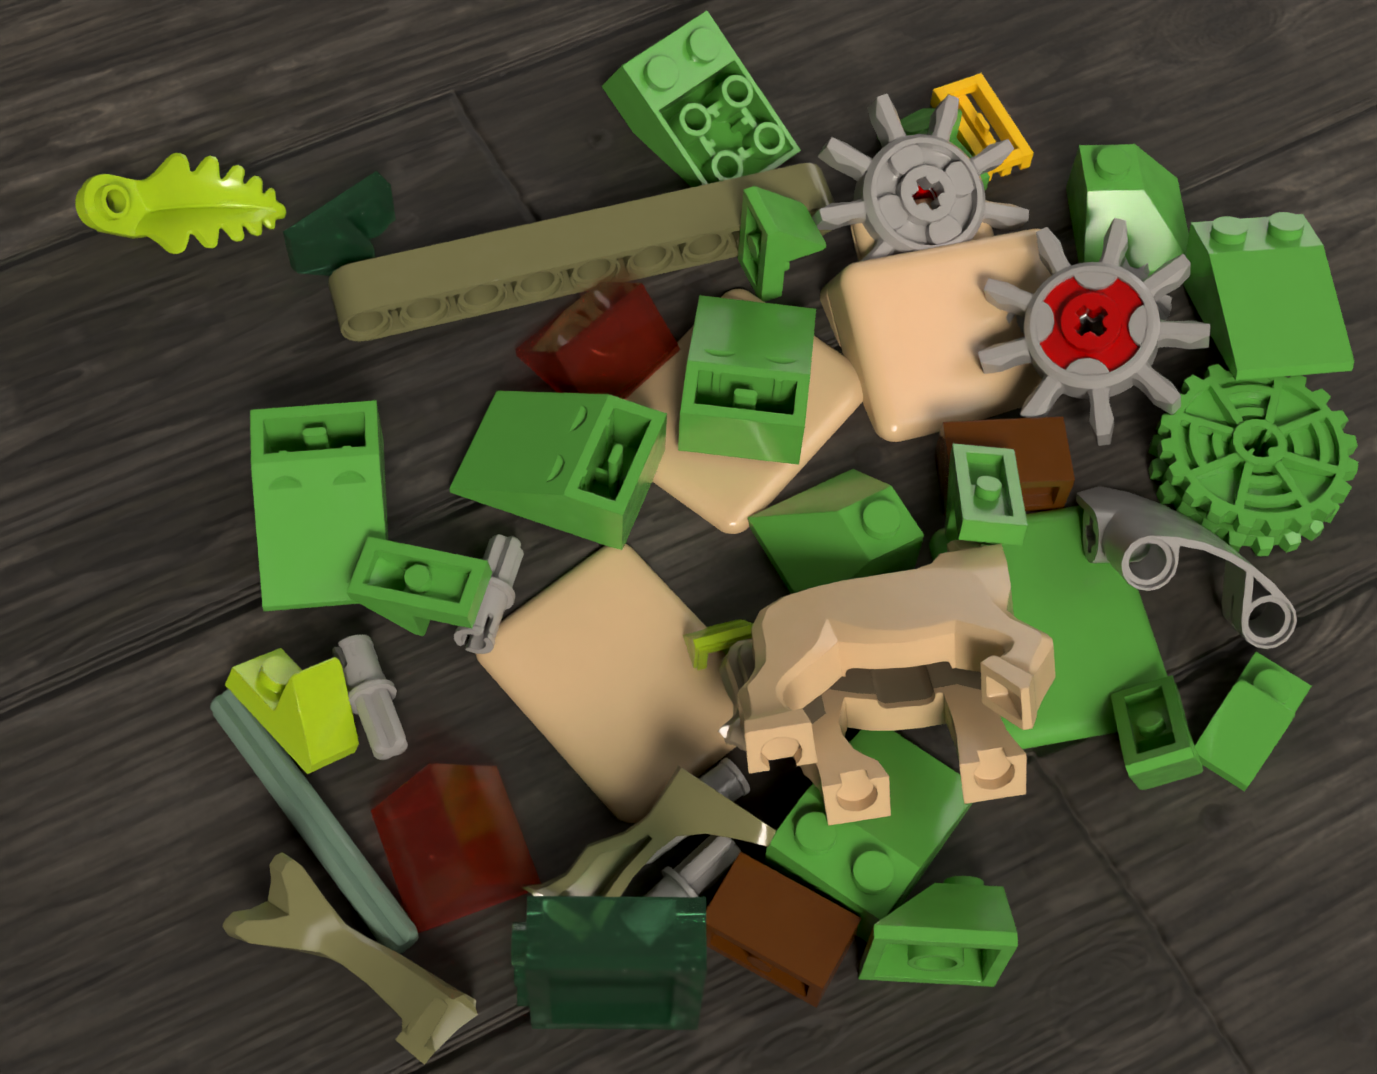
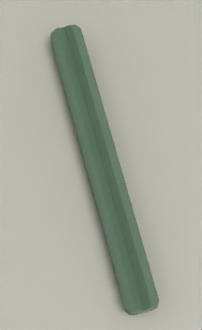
[210,689,419,954]

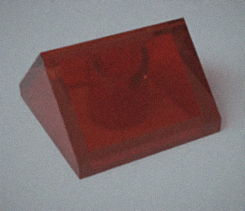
[516,282,681,399]
[371,764,541,933]

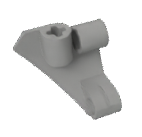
[1076,486,1297,649]

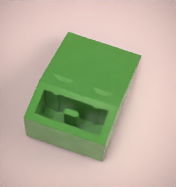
[602,11,801,187]
[678,295,816,465]
[450,391,667,550]
[250,400,388,611]

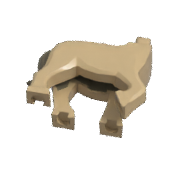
[718,540,1056,826]

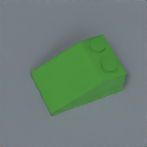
[1183,212,1354,380]
[763,729,972,942]

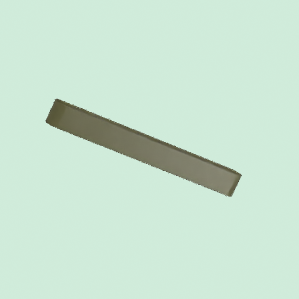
[328,163,835,342]

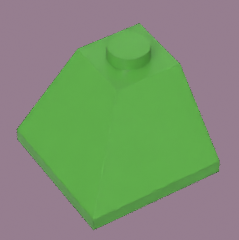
[1066,144,1189,276]
[747,469,924,594]
[858,876,1018,987]

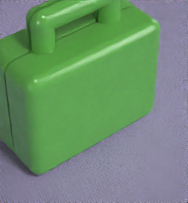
[929,505,1168,749]

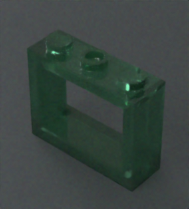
[511,896,707,1030]

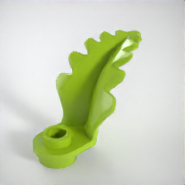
[75,153,287,254]

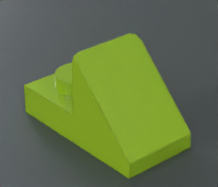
[225,648,359,774]

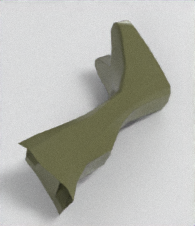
[521,766,776,944]
[222,853,478,1065]

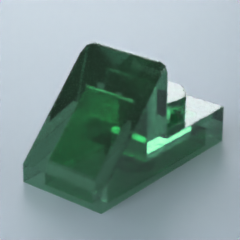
[283,171,396,276]

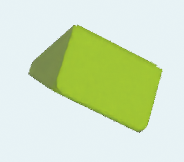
[683,619,754,670]

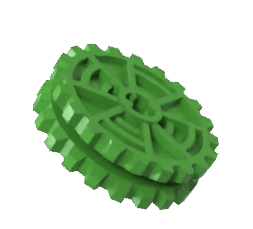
[1148,364,1359,556]

